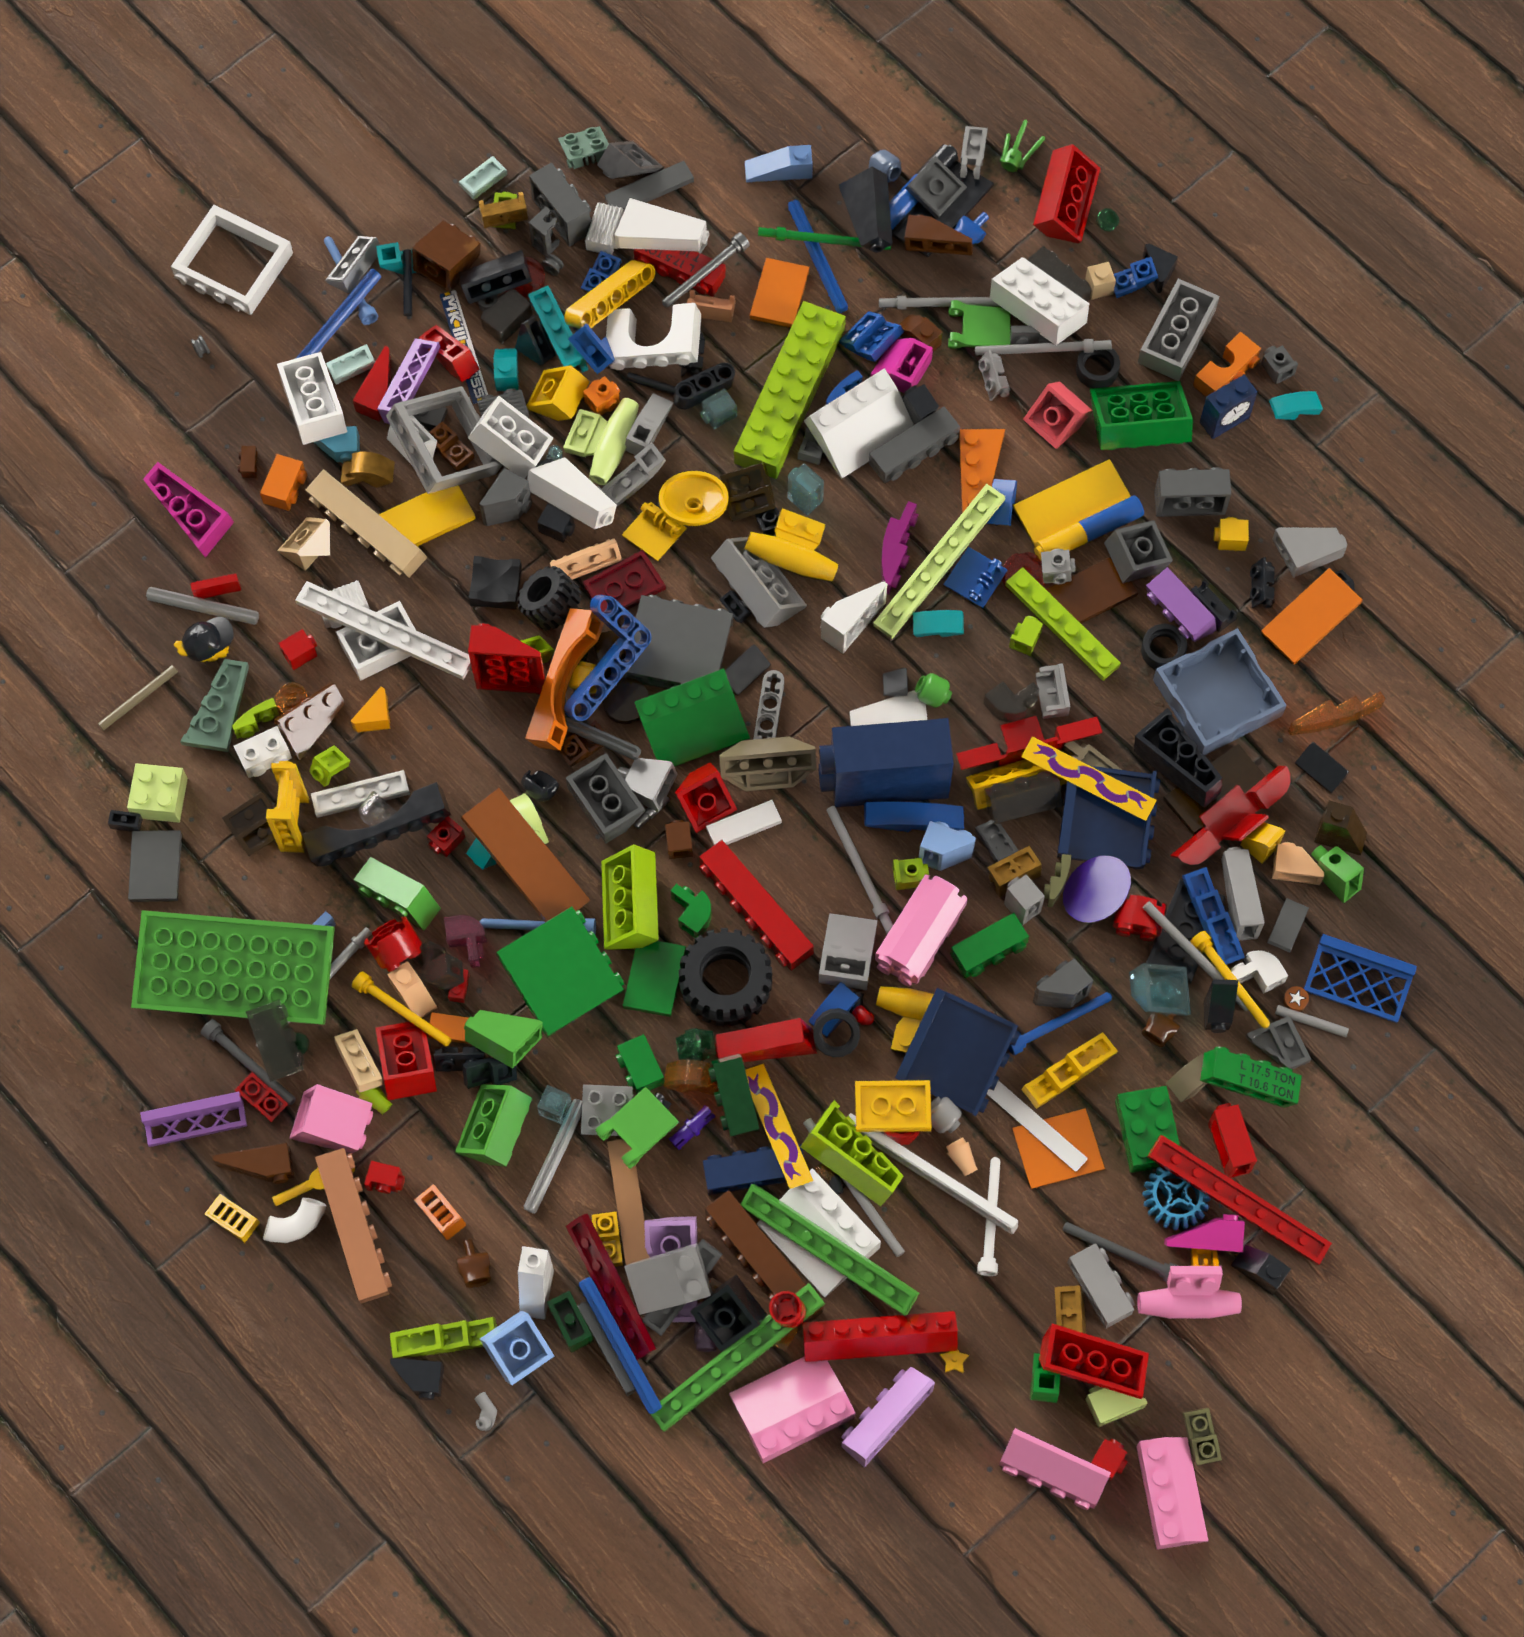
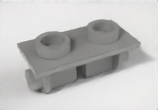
[978,350,1010,401]

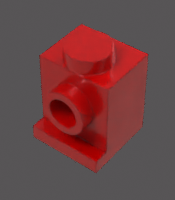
[427,816,466,857]
[364,1161,405,1194]

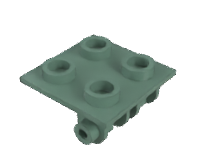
[558,126,609,169]

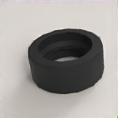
[1076,348,1120,388]
[1141,623,1187,670]
[813,1008,860,1057]

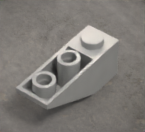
[625,393,674,455]

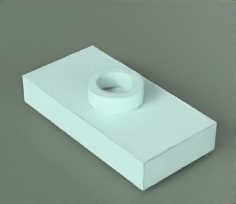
[459,156,507,200]
[326,344,375,385]

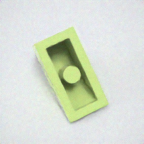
[1085,1386,1147,1428]

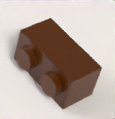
[238,446,258,478]

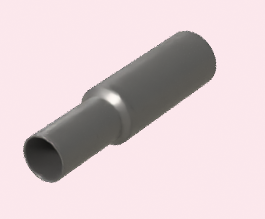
[633,797,670,829]

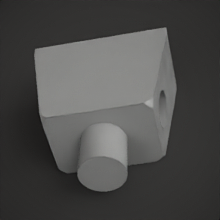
[618,758,678,812]

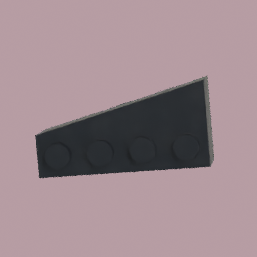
[1134,708,1223,808]

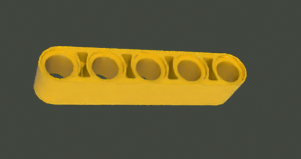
[564,260,655,329]

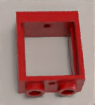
[1208,1103,1257,1178]

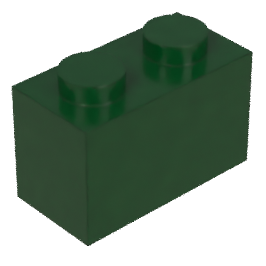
[547,1290,594,1353]

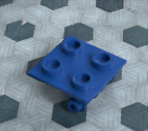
[943,547,1008,608]

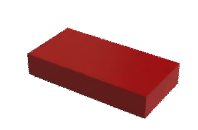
[190,573,242,599]

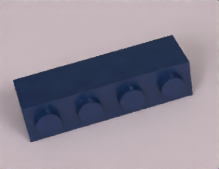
[703,1144,804,1195]

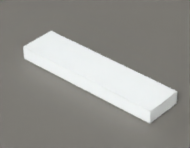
[311,770,410,818]

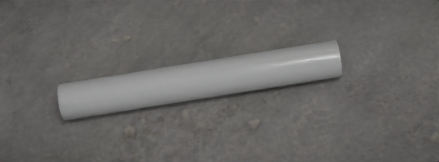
[1275,1005,1349,1038]

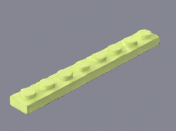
[873,484,1005,639]

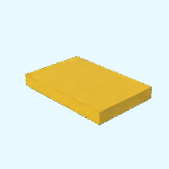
[855,1080,932,1132]

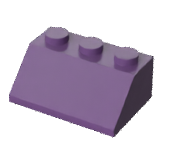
[1146,567,1216,642]

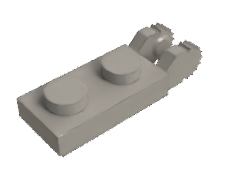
[960,126,988,179]

